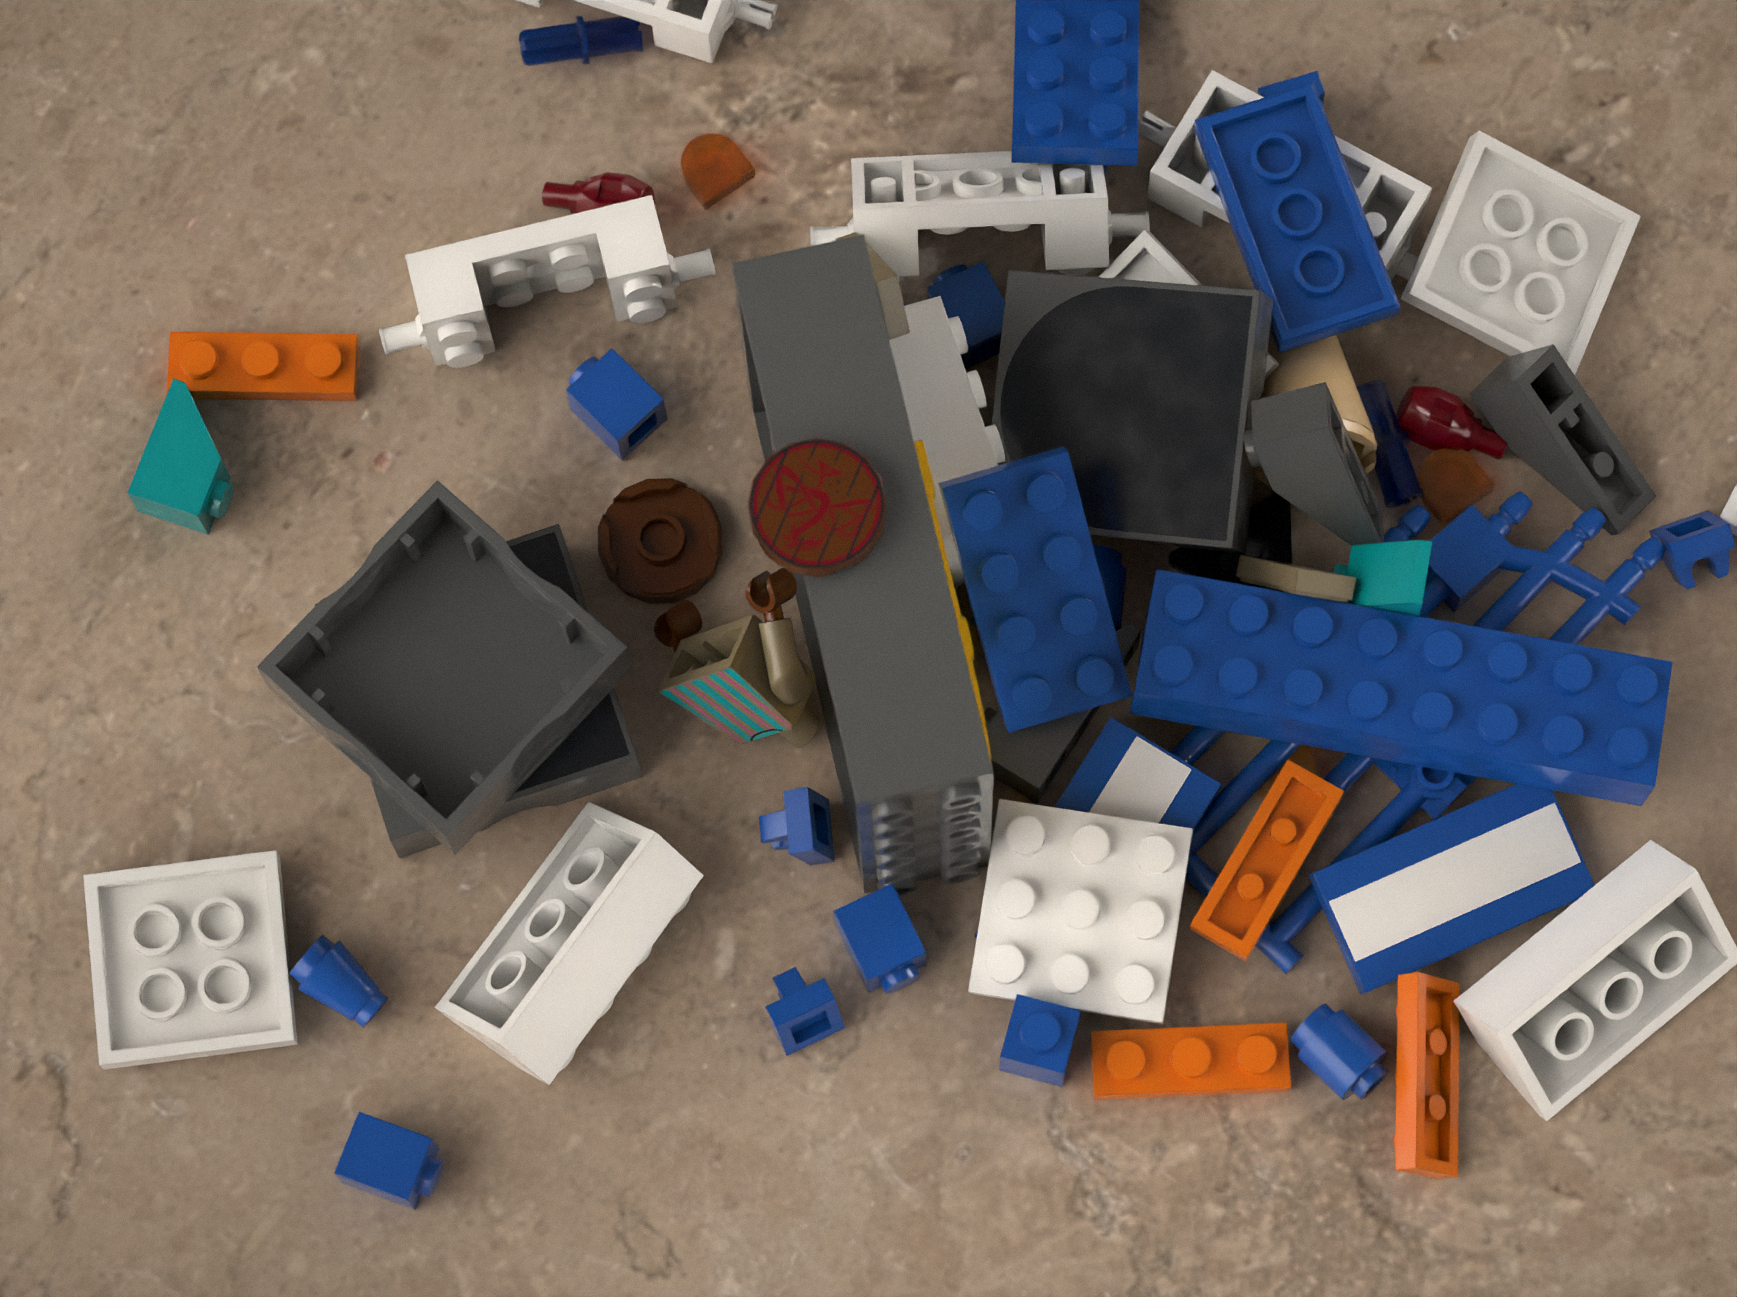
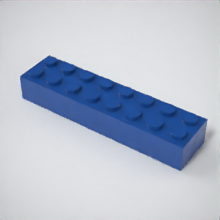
[1129,569,1673,806]

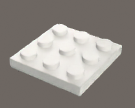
[1401,131,1641,375]
[968,799,1193,1024]
[83,850,298,1070]

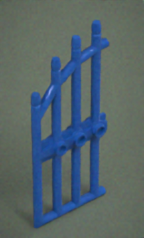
[1170,491,1667,974]

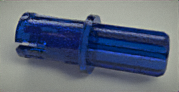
[519,16,643,66]
[1357,380,1424,508]

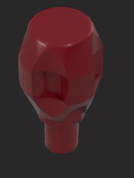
[542,172,655,214]
[1395,386,1508,460]

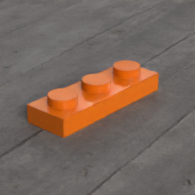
[166,332,360,401]
[1189,759,1345,962]
[1394,972,1460,1179]
[1090,1022,1291,1100]

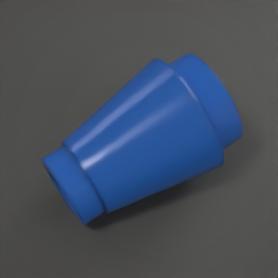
[289,935,388,1028]

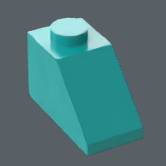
[127,379,234,535]
[1331,540,1432,616]

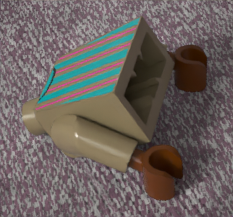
[654,568,821,748]

